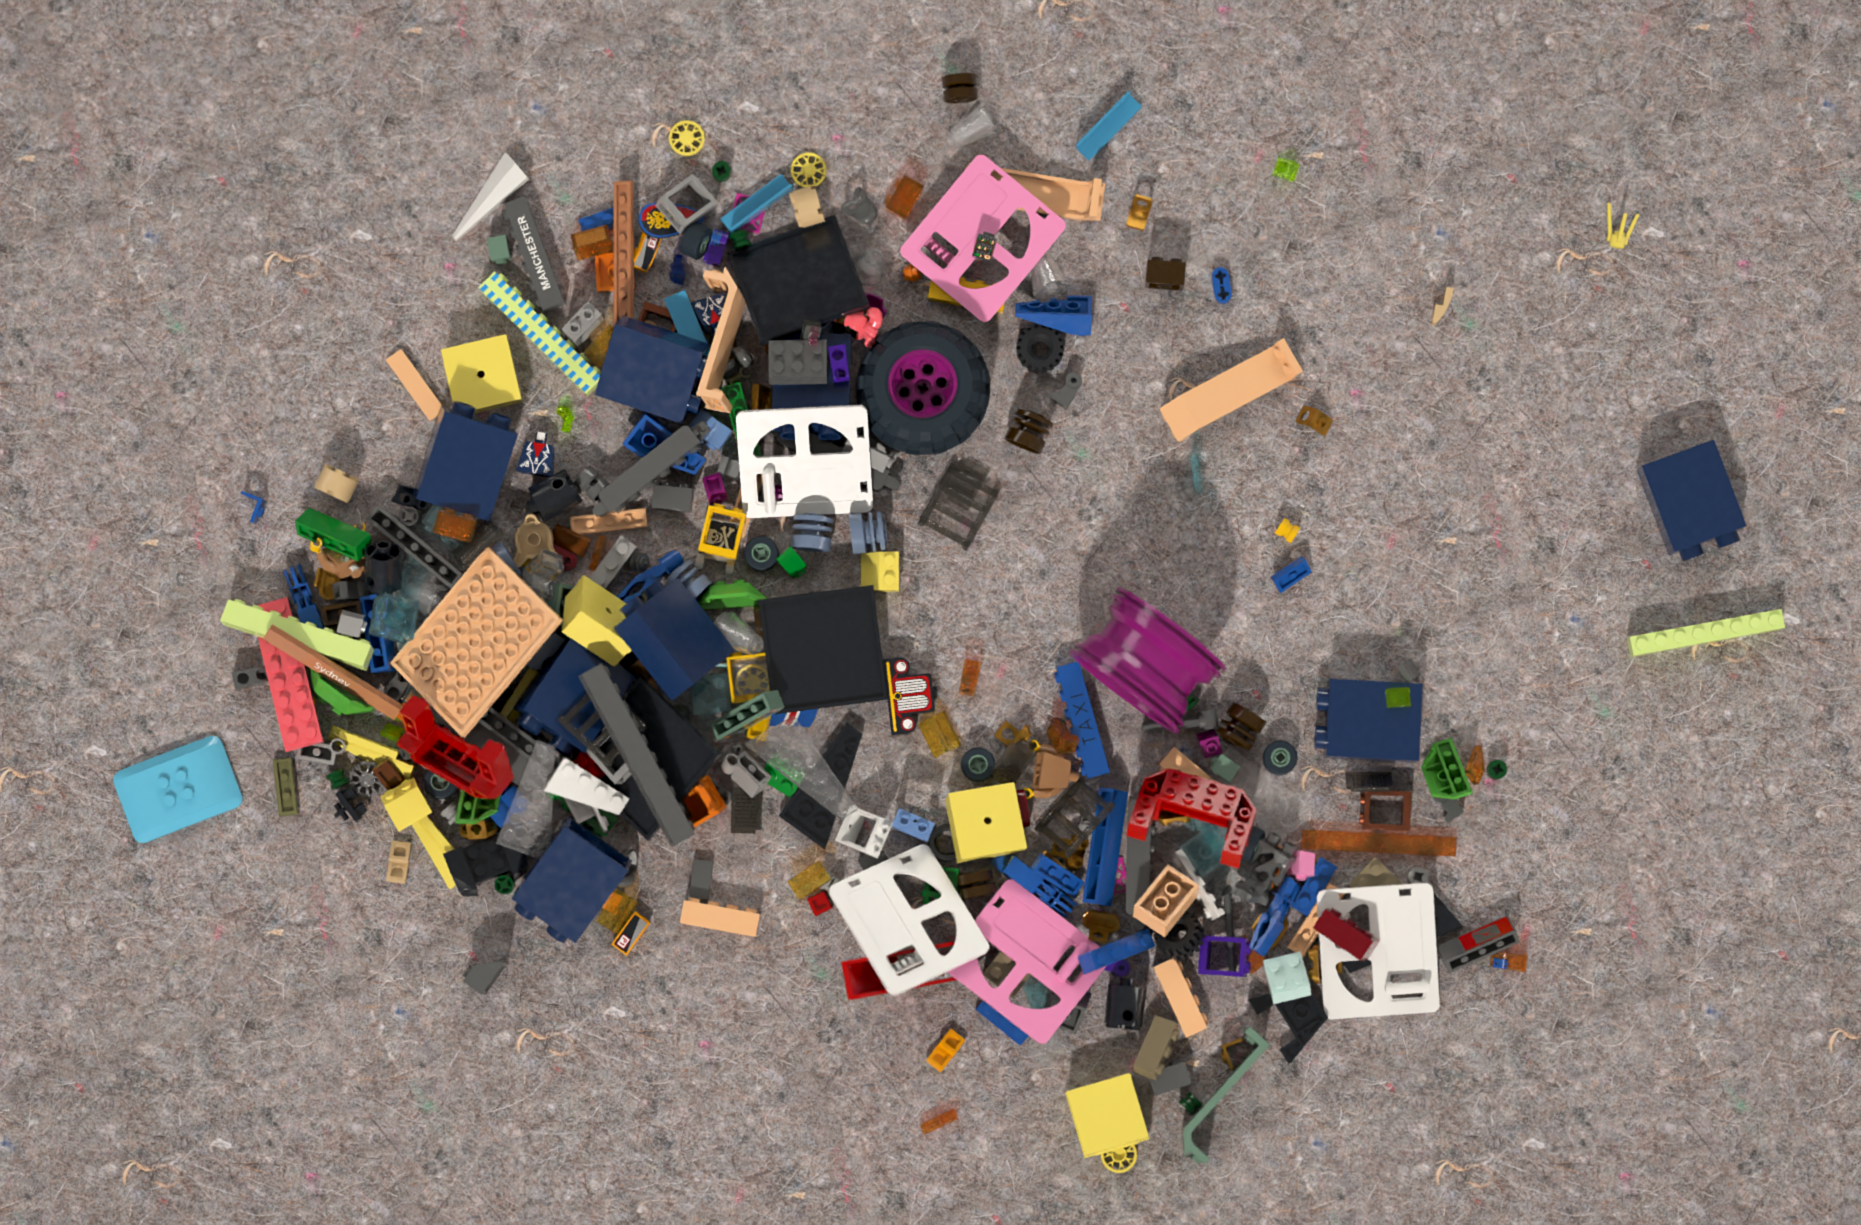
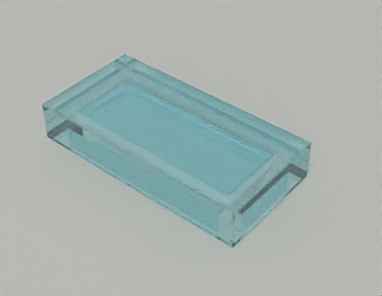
[1190,454,1203,494]

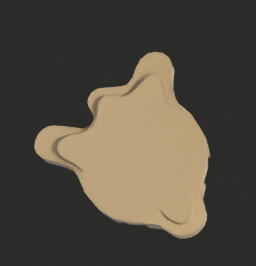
[513,513,560,568]

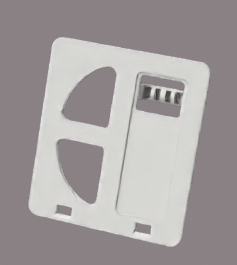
[736,405,873,518]
[829,844,989,995]
[1317,882,1440,1019]

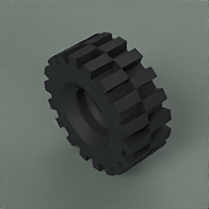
[1016,324,1064,373]
[1153,910,1205,961]

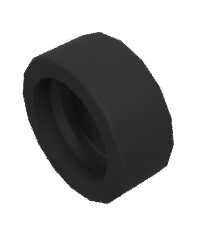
[929,824,956,861]

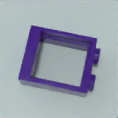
[1198,935,1252,977]

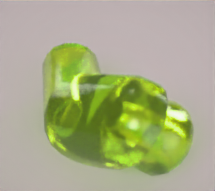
[556,405,574,434]

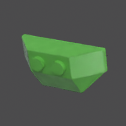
[697,580,768,611]
[310,668,375,716]
[1421,738,1473,799]
[455,789,502,825]

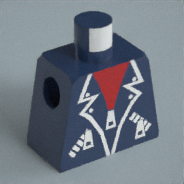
[691,292,727,335]
[516,432,554,477]

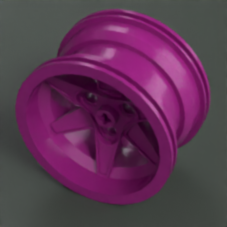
[1069,587,1226,734]

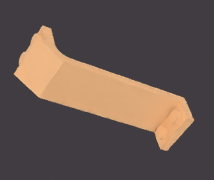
[965,163,1106,221]
[696,267,746,414]
[1159,338,1303,442]

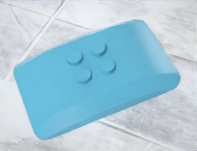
[113,736,243,843]

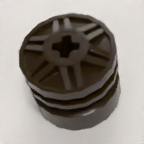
[1004,408,1053,454]
[1215,702,1266,751]

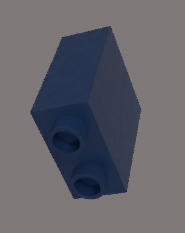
[595,315,709,424]
[772,333,852,441]
[413,401,518,522]
[1637,440,1747,562]
[614,577,735,701]
[513,634,636,757]
[1314,679,1423,763]
[512,817,632,943]

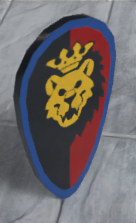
[638,202,705,239]

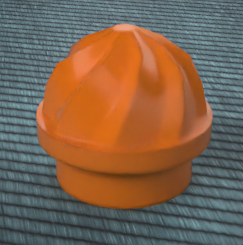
[903,263,922,282]

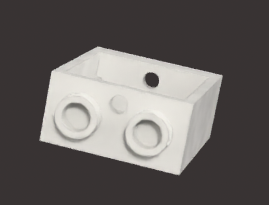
[835,805,893,858]

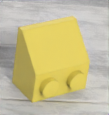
[861,552,899,592]
[380,777,432,831]

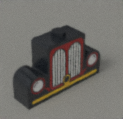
[883,657,938,737]

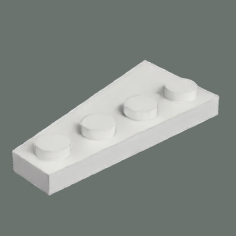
[543,757,629,815]
[1172,849,1225,921]

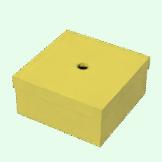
[441,334,523,414]
[562,575,632,667]
[945,782,1027,863]
[1065,1073,1150,1159]

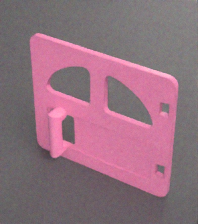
[900,155,1066,322]
[948,879,1106,1044]

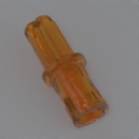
[920,1108,959,1134]

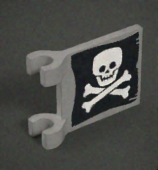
[695,517,739,575]

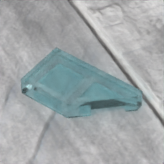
[1023,981,1048,1009]

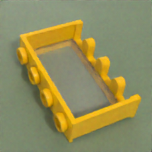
[726,650,770,704]

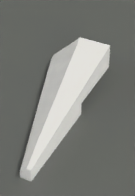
[452,152,529,241]

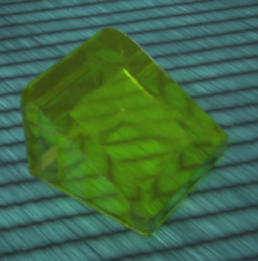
[1272,157,1299,182]
[1386,687,1411,708]
[380,723,404,742]

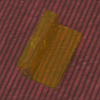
[584,324,614,368]
[918,711,961,758]
[787,861,831,900]
[596,889,639,934]

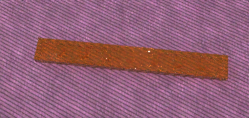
[1301,829,1457,857]

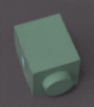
[487,235,512,265]
[1209,754,1240,783]

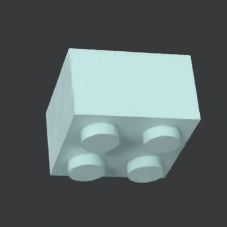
[1263,951,1311,1004]

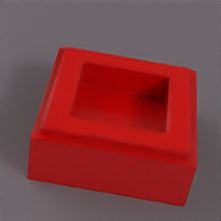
[807,891,832,917]

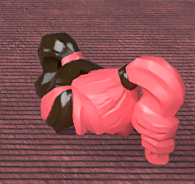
[833,307,883,348]

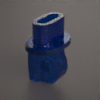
[669,255,686,285]

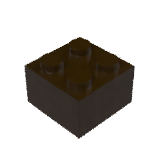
[1145,257,1186,291]

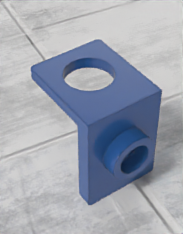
[240,491,265,525]

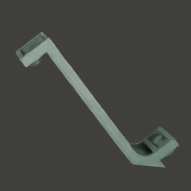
[1182,1027,1270,1165]

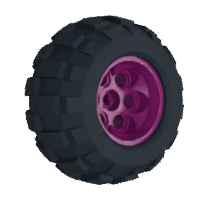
[856,320,990,456]

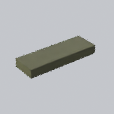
[272,757,299,817]

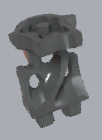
[1231,832,1297,906]

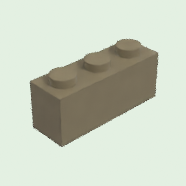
[1133,1015,1180,1080]

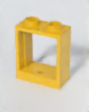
[698,503,747,560]

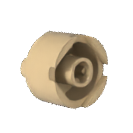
[789,185,825,228]
[314,463,360,503]

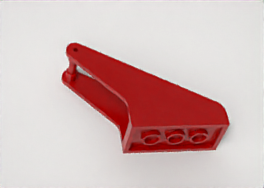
[841,941,957,1000]

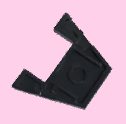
[1248,991,1328,1064]

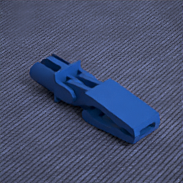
[616,550,683,603]
[283,564,324,629]
[1002,855,1077,919]
[1250,877,1300,956]

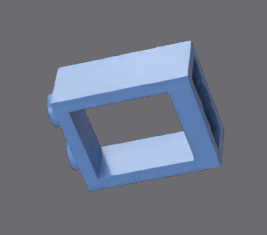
[892,808,935,843]

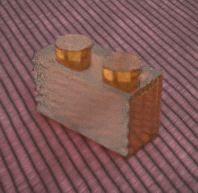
[884,175,924,221]
[571,224,614,261]
[433,508,478,544]

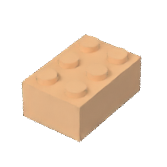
[1133,864,1199,937]

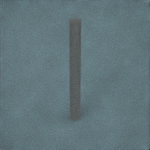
[1223,894,1236,972]

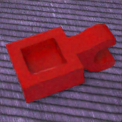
[573,752,605,779]

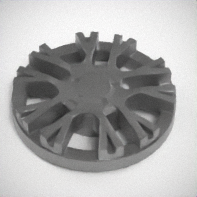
[349,761,384,797]

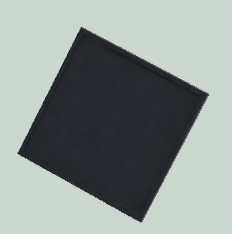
[728,215,870,346]
[758,585,888,715]
[570,676,722,841]

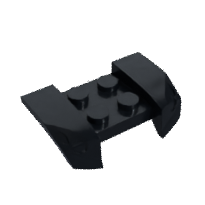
[443,826,528,897]

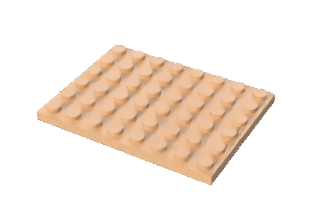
[390,546,563,738]

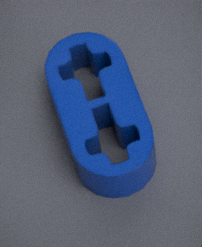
[1211,267,1232,304]

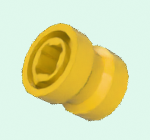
[1274,518,1300,544]

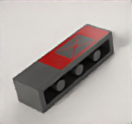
[1437,915,1520,974]

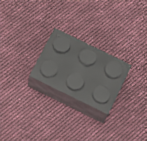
[769,340,827,385]

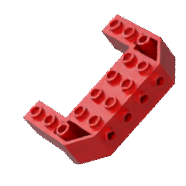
[397,695,514,799]
[1127,768,1256,869]

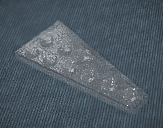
[745,715,858,820]
[496,740,555,858]
[1210,740,1320,839]

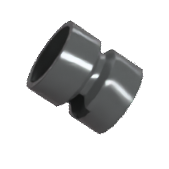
[574,466,610,502]

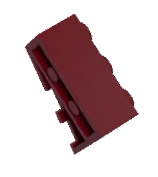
[1313,907,1380,961]

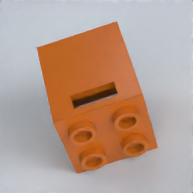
[683,774,727,828]

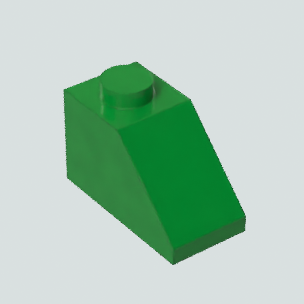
[776,546,807,579]

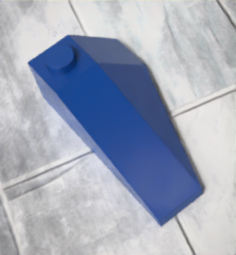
[1015,295,1092,336]
[622,411,706,475]

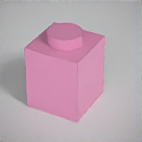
[1287,850,1315,881]

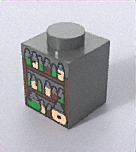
[972,232,997,262]

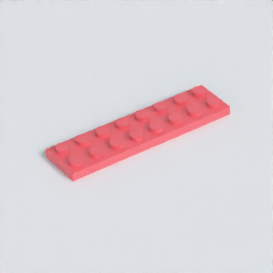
[257,597,324,752]

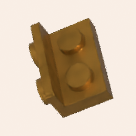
[751,384,772,410]

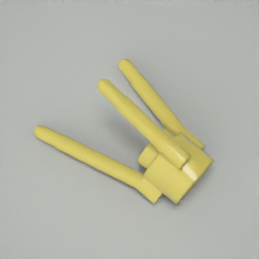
[1607,203,1639,249]

